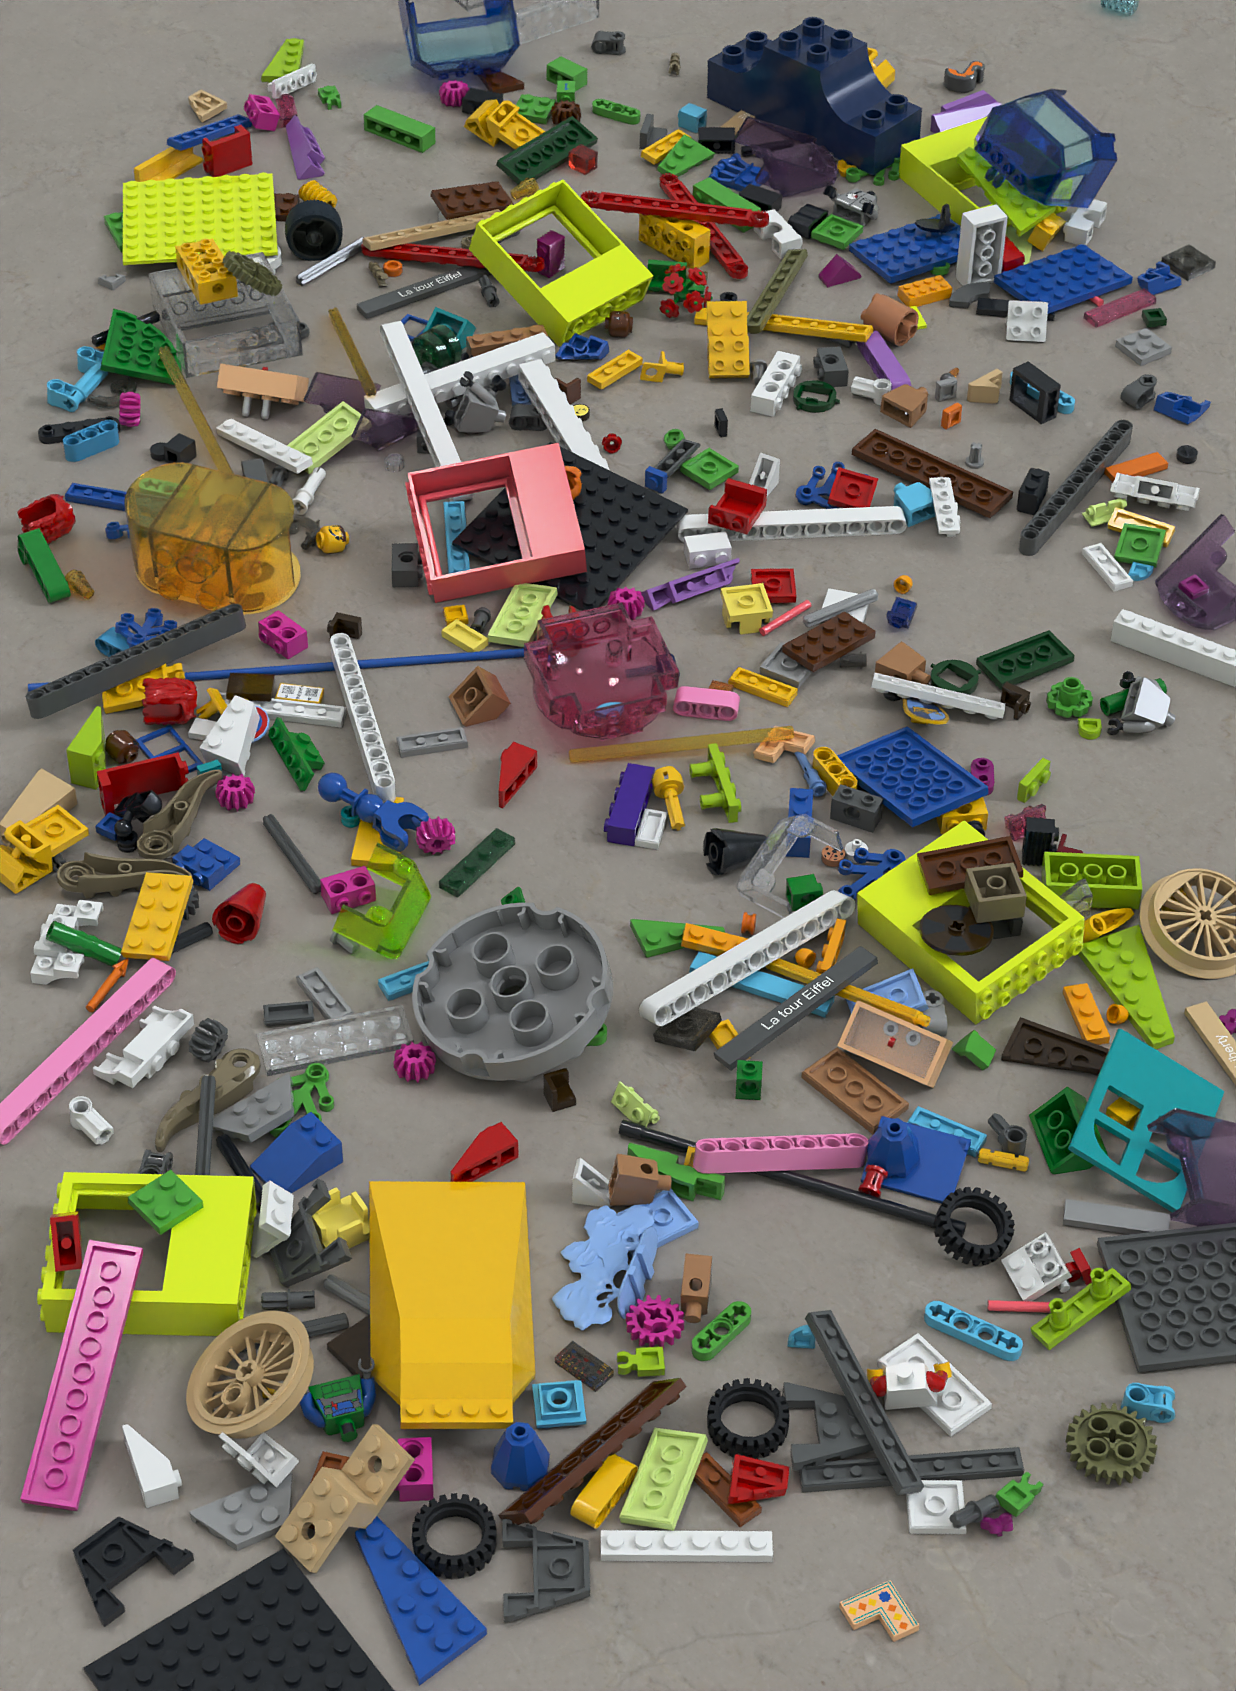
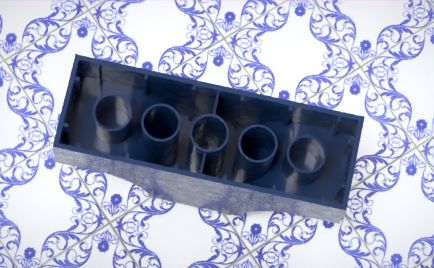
[707,17,922,176]

